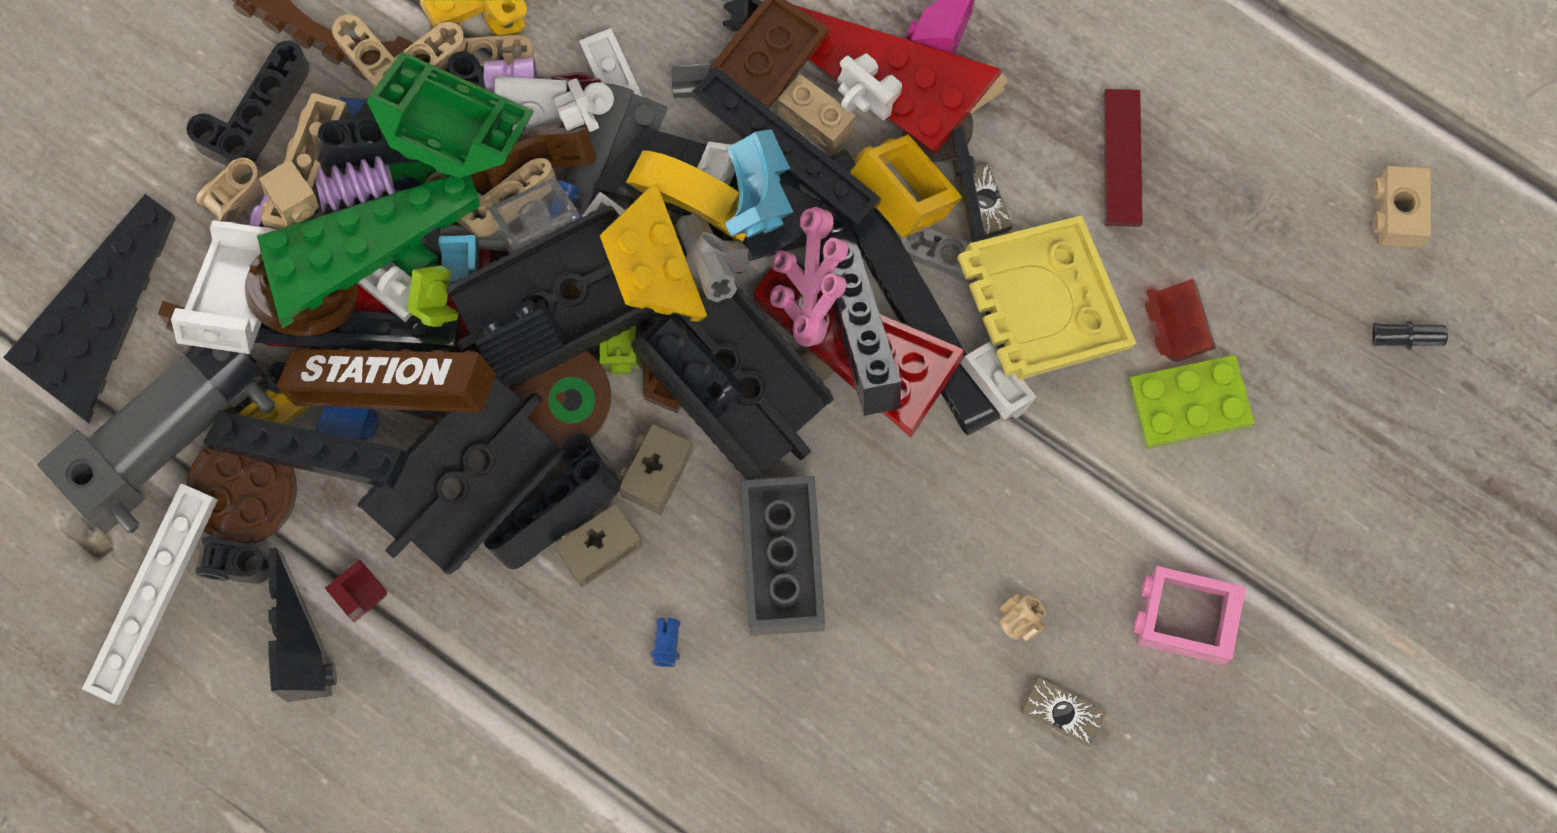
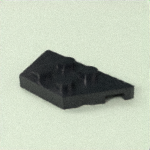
[593,127,707,215]

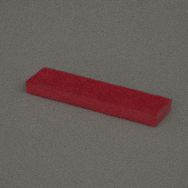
[1104,89,1143,227]

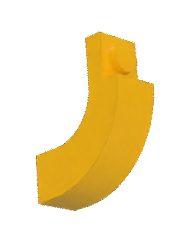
[626,150,746,242]

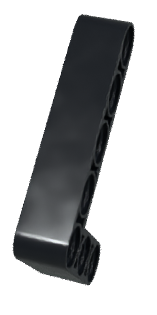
[314,51,486,168]

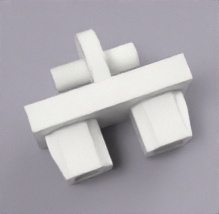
[837,53,902,121]
[553,78,614,132]
[357,262,413,322]

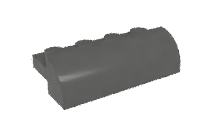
[564,83,667,224]

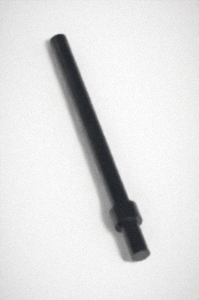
[951,130,991,316]

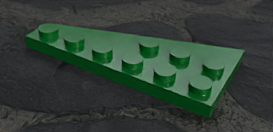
[257,175,481,328]

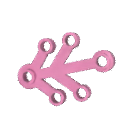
[770,207,848,347]

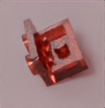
[1145,279,1217,363]

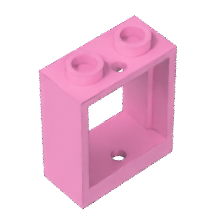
[1133,566,1246,665]

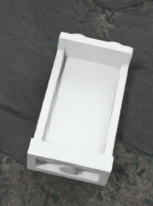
[171,220,277,354]

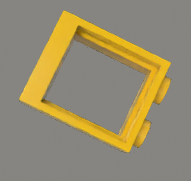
[850,134,963,238]

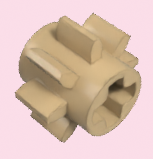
[999,593,1046,642]

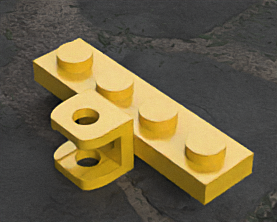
[420,0,527,36]

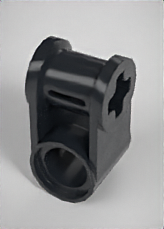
[195,537,269,584]

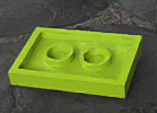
[1128,355,1255,449]

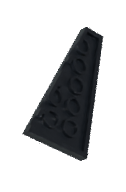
[3,194,176,424]

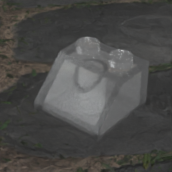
[488,177,580,254]

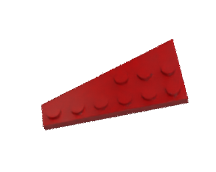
[794,5,1002,155]
[753,268,964,438]

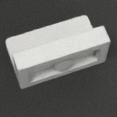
[961,341,1036,420]

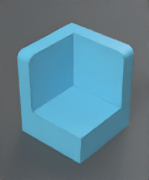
[439,235,480,285]

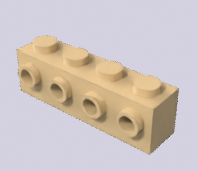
[261,93,351,229]

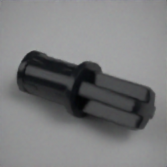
[1372,321,1448,350]

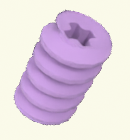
[316,156,395,214]

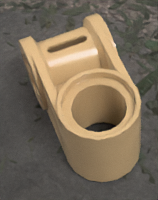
[196,157,264,222]

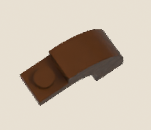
[470,122,597,195]

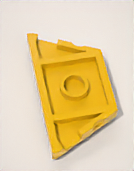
[599,184,707,322]

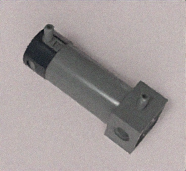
[37,346,275,533]

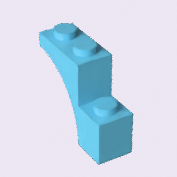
[725,129,793,238]

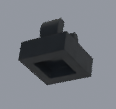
[723,0,762,32]

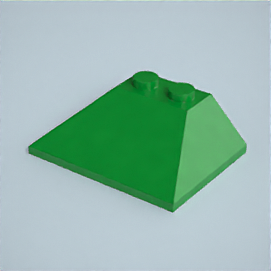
[367,51,534,178]

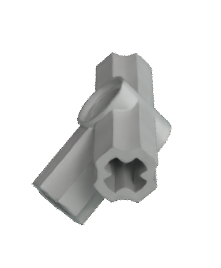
[675,213,750,303]

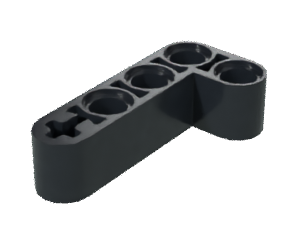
[186,40,310,166]
[484,433,621,570]

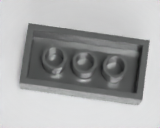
[740,476,825,636]

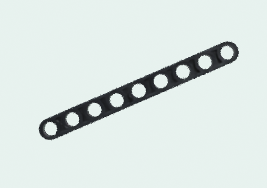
[830,149,1000,436]

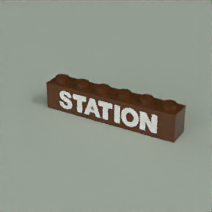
[277,347,496,413]

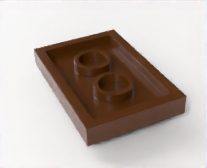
[709,0,829,109]

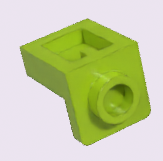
[407,266,459,327]
[600,325,641,375]

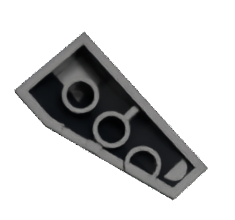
[268,548,337,702]

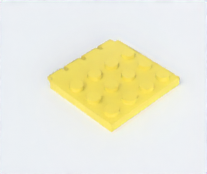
[957,215,1137,380]

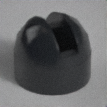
[265,362,286,394]

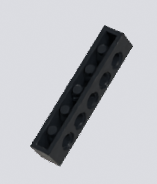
[819,214,901,416]

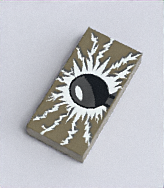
[954,162,1013,238]
[1021,677,1107,747]

